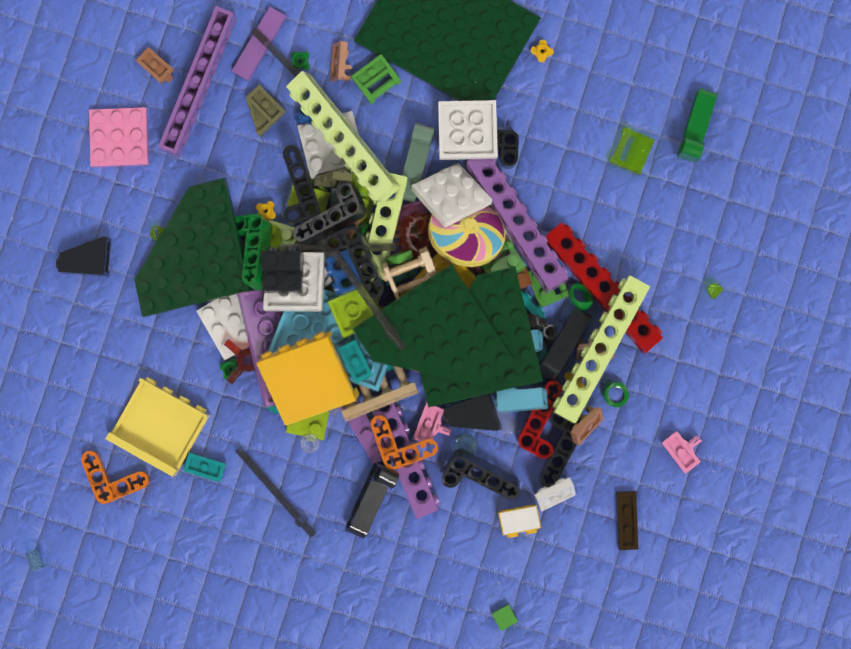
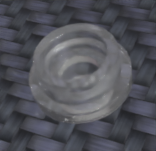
[300,434,320,453]

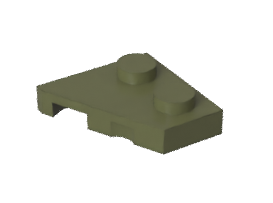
[246,85,286,138]
[313,169,353,190]

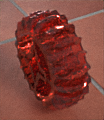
[395,211,438,261]

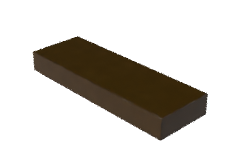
[616,491,638,550]

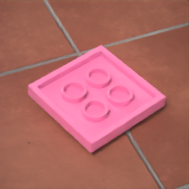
[89,107,149,167]

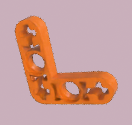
[371,415,438,470]
[81,451,150,504]

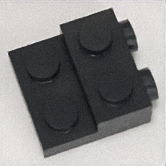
[261,247,304,293]

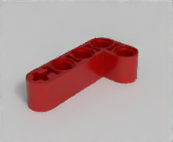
[517,381,562,459]

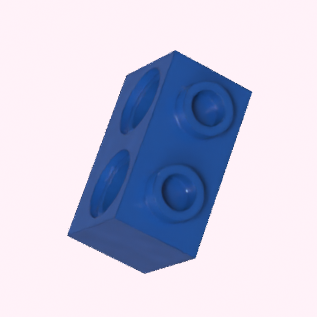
[325,250,363,296]

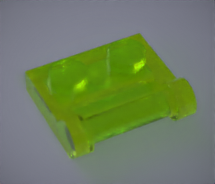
[608,127,655,175]

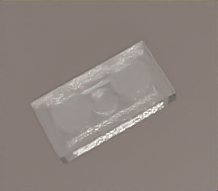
[494,402,521,440]

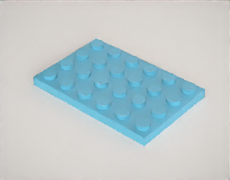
[269,289,388,392]

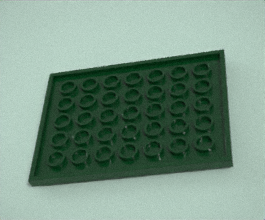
[354,0,541,101]

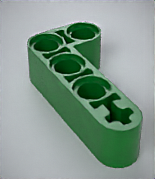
[677,87,718,163]
[235,214,272,291]

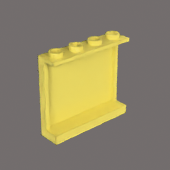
[106,377,210,477]

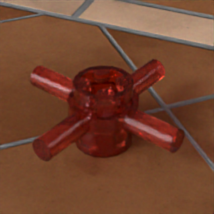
[224,339,255,385]

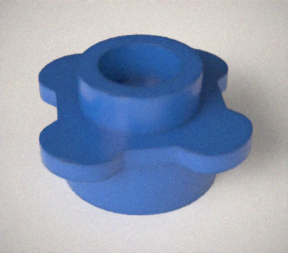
[295,108,312,124]

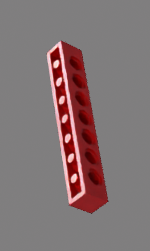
[545,222,663,354]

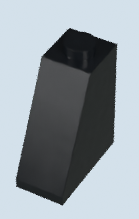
[56,236,111,277]
[443,393,503,431]

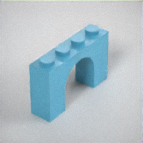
[495,330,548,413]

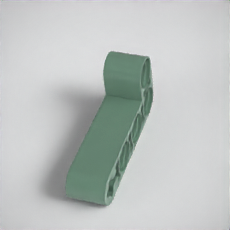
[402,123,434,203]

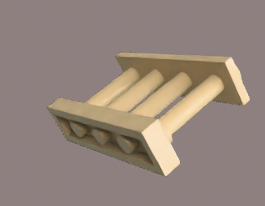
[381,247,437,300]
[341,366,418,422]

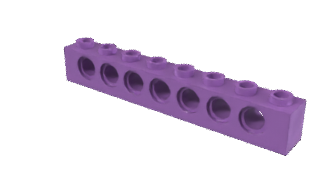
[158,6,237,158]
[465,159,568,294]
[369,373,440,519]

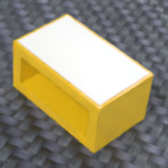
[498,504,541,538]

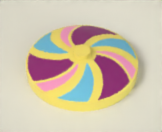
[428,206,505,267]

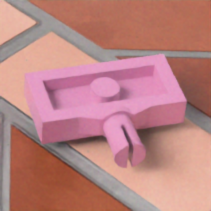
[413,403,452,446]
[661,431,702,474]

